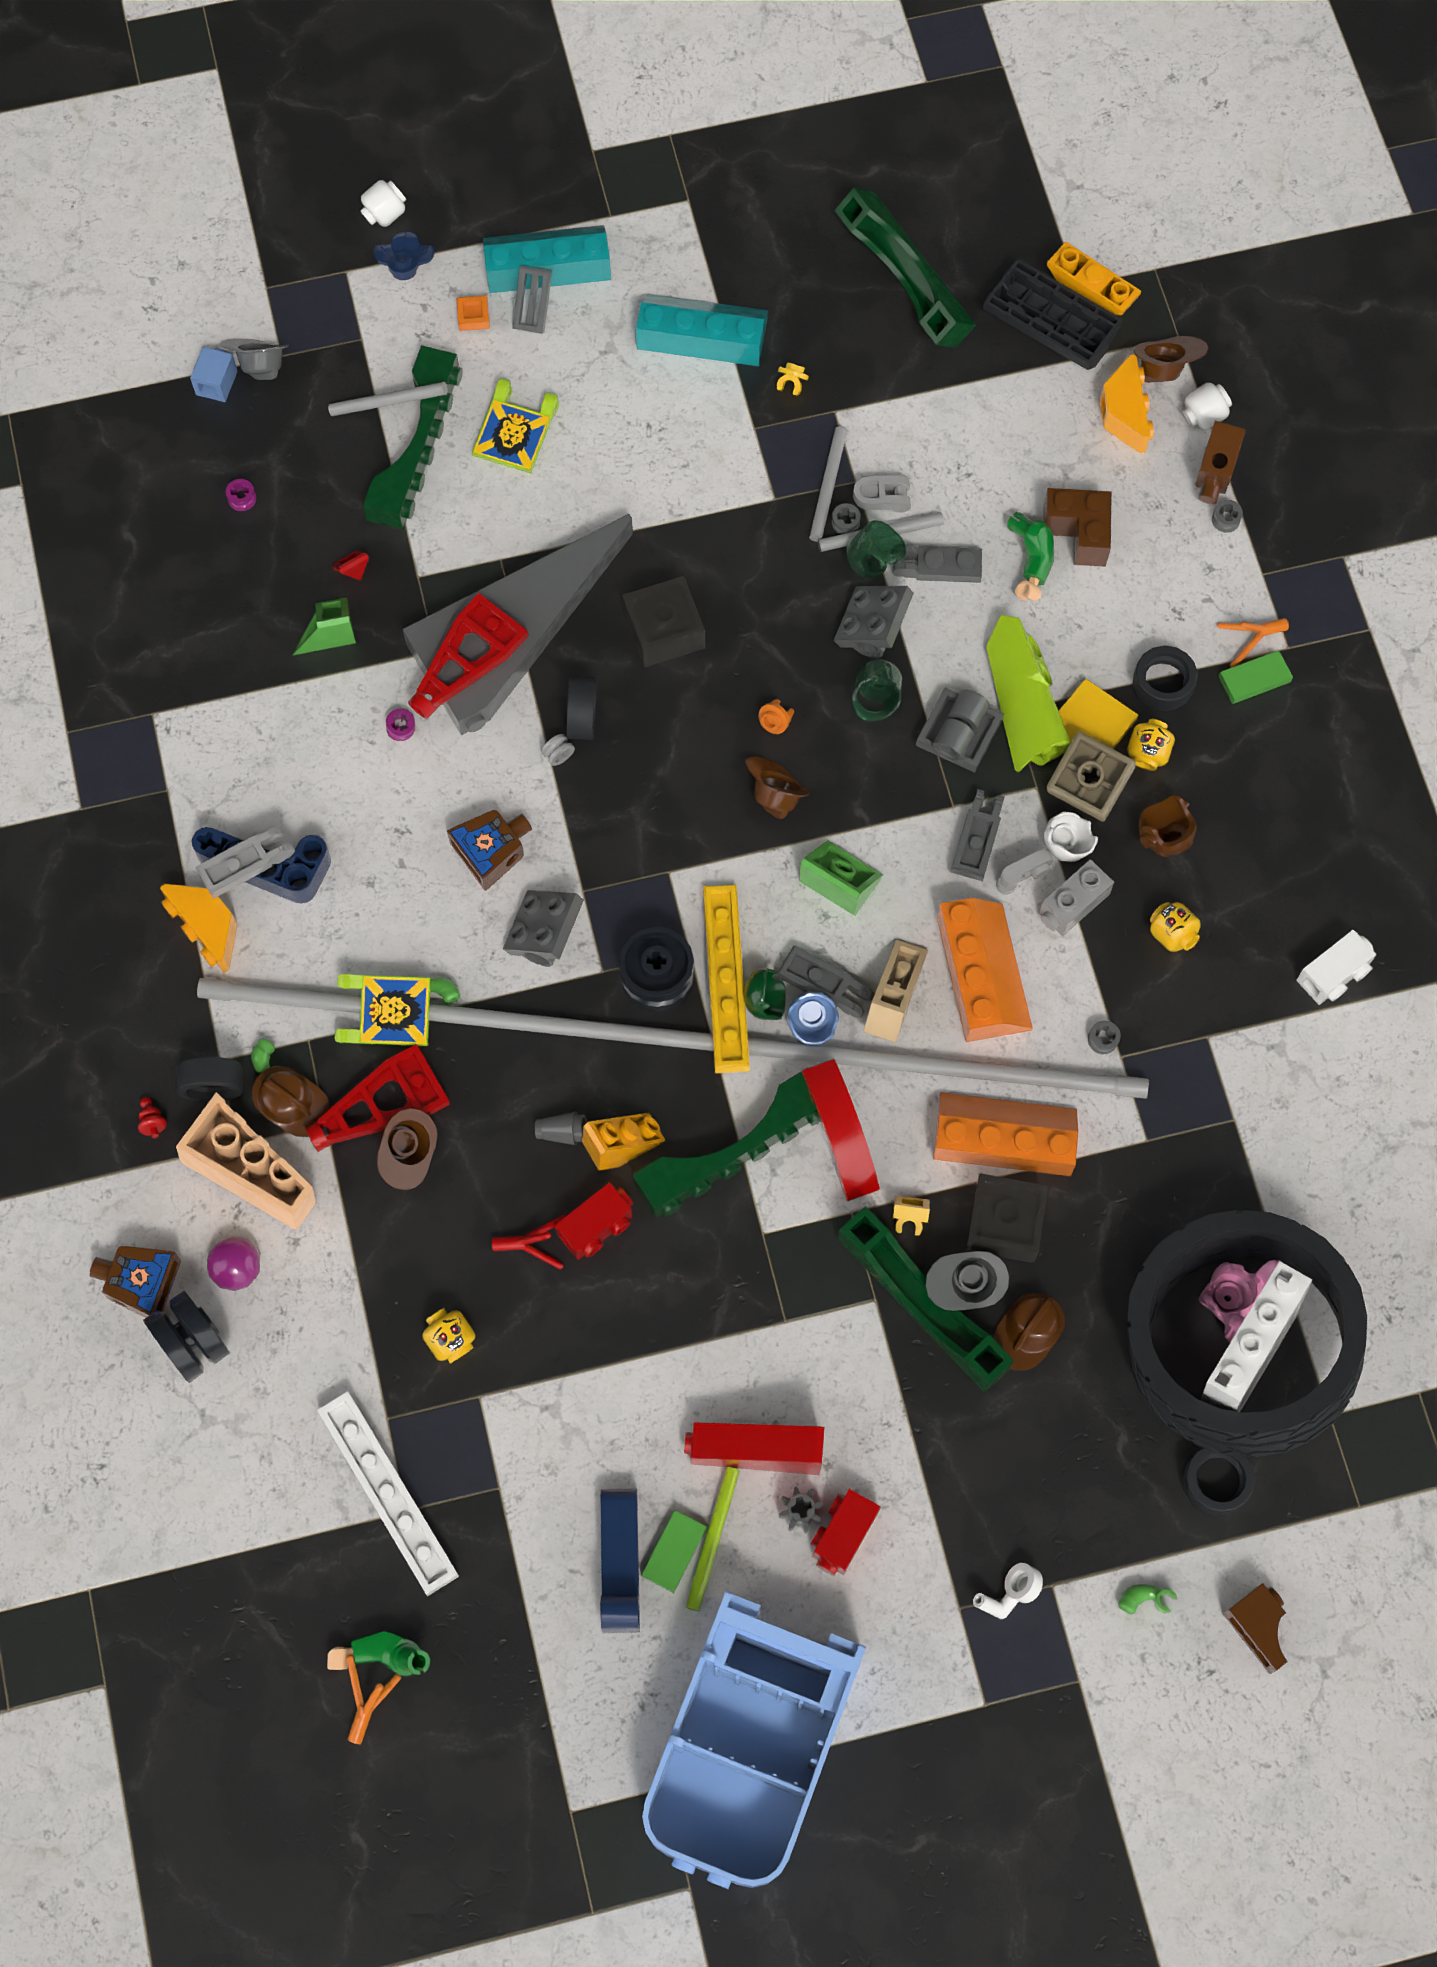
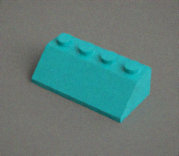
[483,225,611,293]
[636,294,768,366]

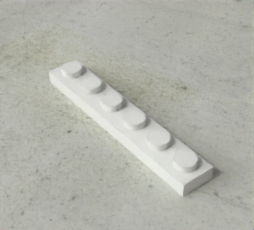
[317,1391,459,1596]

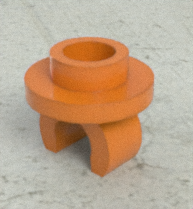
[759,699,794,734]

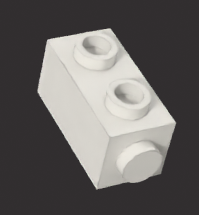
[1296,930,1376,1005]

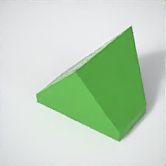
[293,597,356,655]

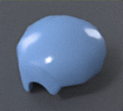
[787,991,839,1045]

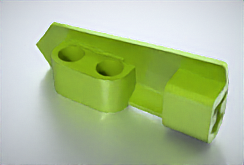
[986,615,1071,772]

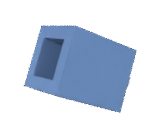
[190,347,238,402]

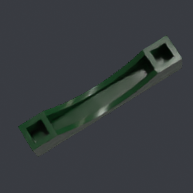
[835,188,976,348]
[363,345,463,530]
[633,1067,821,1218]
[838,1206,1014,1393]

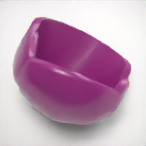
[207,1236,261,1291]

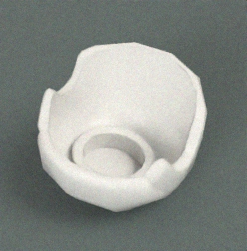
[1044,812,1098,862]

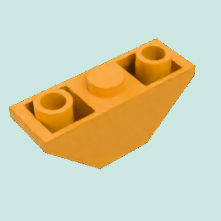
[1047,241,1141,315]
[1099,354,1154,453]
[160,884,237,973]
[582,1113,666,1171]

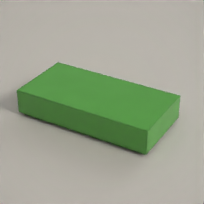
[1219,650,1293,704]
[641,1510,707,1593]

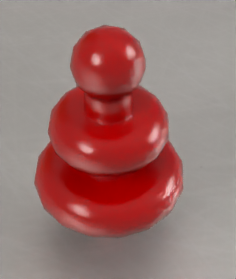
[138,1097,167,1138]

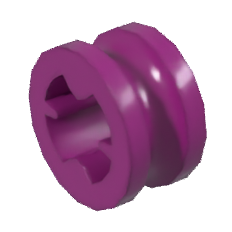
[226,479,256,511]
[386,709,415,741]

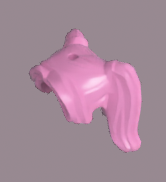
[1199,1260,1280,1343]

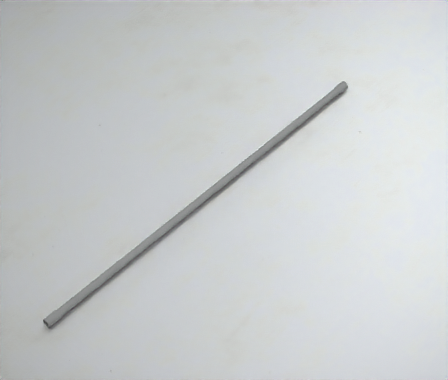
[197,978,1149,1099]

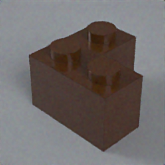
[1043,488,1112,567]

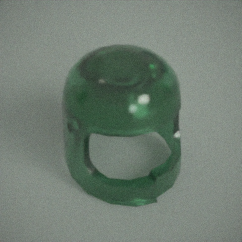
[846,520,907,578]
[852,659,903,721]

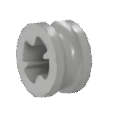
[541,734,575,766]

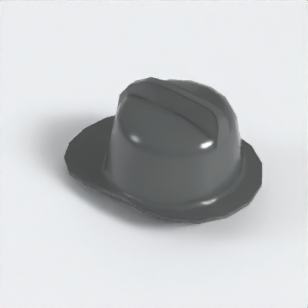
[220,339,289,380]
[926,1251,1009,1311]

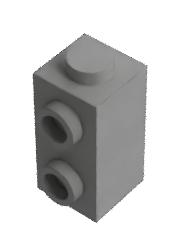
[1039,859,1114,937]

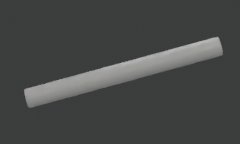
[328,382,448,416]
[809,426,847,542]
[818,512,944,552]

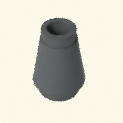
[535,1111,587,1146]

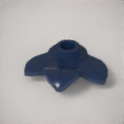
[374,231,435,280]

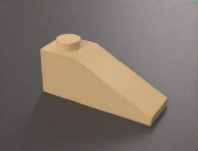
[864,940,928,1043]

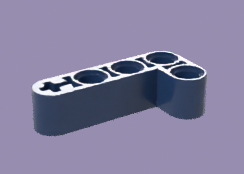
[191,827,331,904]
[600,1489,640,1634]

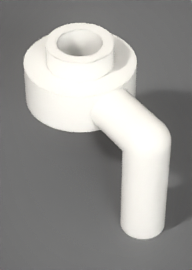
[973,1563,1043,1619]

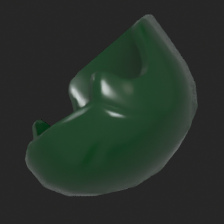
[743,968,786,1020]

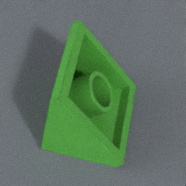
[799,840,884,916]

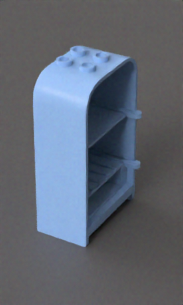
[642,1591,866,1889]

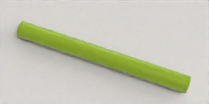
[685,1467,740,1612]

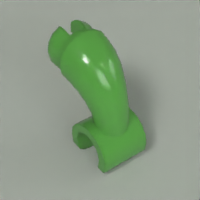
[430,977,460,1004]
[251,1038,275,1075]
[1118,1584,1177,1614]

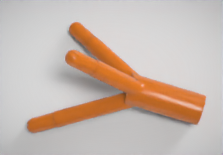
[1217,618,1289,668]
[346,1655,401,1744]

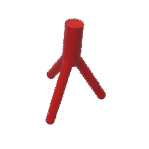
[492,1214,567,1269]

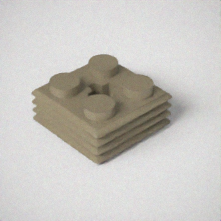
[1047,732,1135,821]

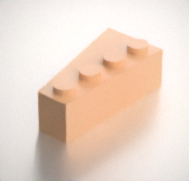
[176,1092,316,1230]

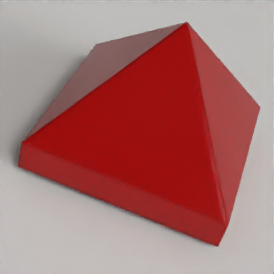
[332,550,369,581]

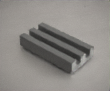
[512,265,553,334]

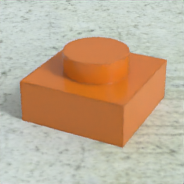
[456,295,490,331]

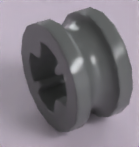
[1212,500,1243,533]
[832,503,861,535]
[1088,1020,1121,1055]

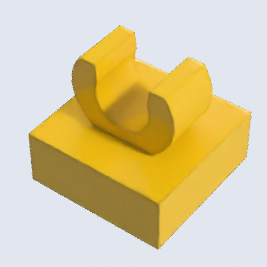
[893,1195,930,1235]

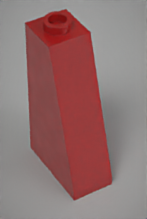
[684,1422,825,1475]

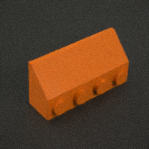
[937,898,1033,1042]
[933,1092,1079,1176]

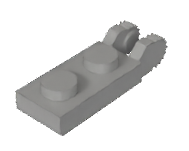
[196,826,295,899]

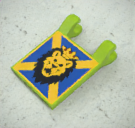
[472,378,559,474]
[335,974,431,1046]

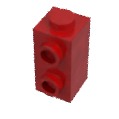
[554,1182,633,1260]
[810,1488,881,1576]

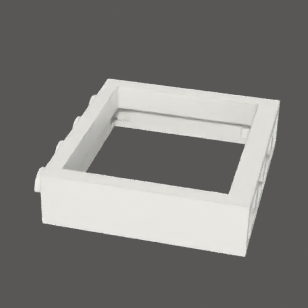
[1201,1261,1312,1412]

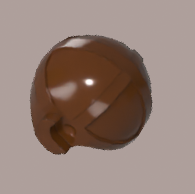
[1139,795,1197,857]

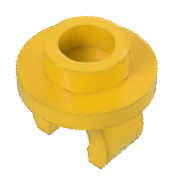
[777,363,809,396]

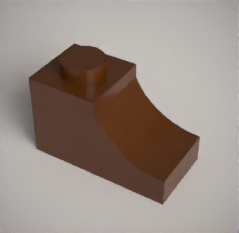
[1223,1583,1288,1674]

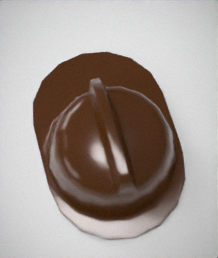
[1134,336,1209,383]
[745,756,809,819]
[252,1066,330,1137]
[377,1108,437,1191]
[993,1293,1065,1371]

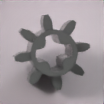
[779,1487,823,1534]

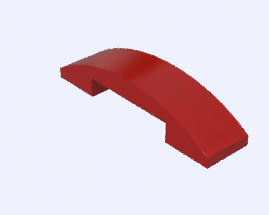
[801,1059,880,1201]

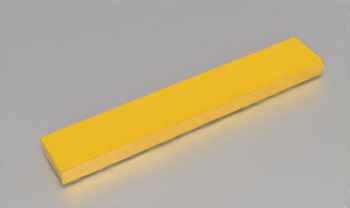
[703,884,750,1073]

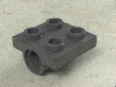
[834,586,914,658]
[916,687,1004,773]
[503,890,584,967]

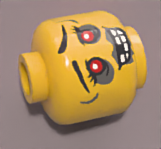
[1127,719,1175,771]
[1150,902,1201,952]
[422,1308,475,1364]

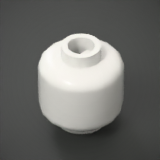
[360,180,406,227]
[1183,382,1232,430]

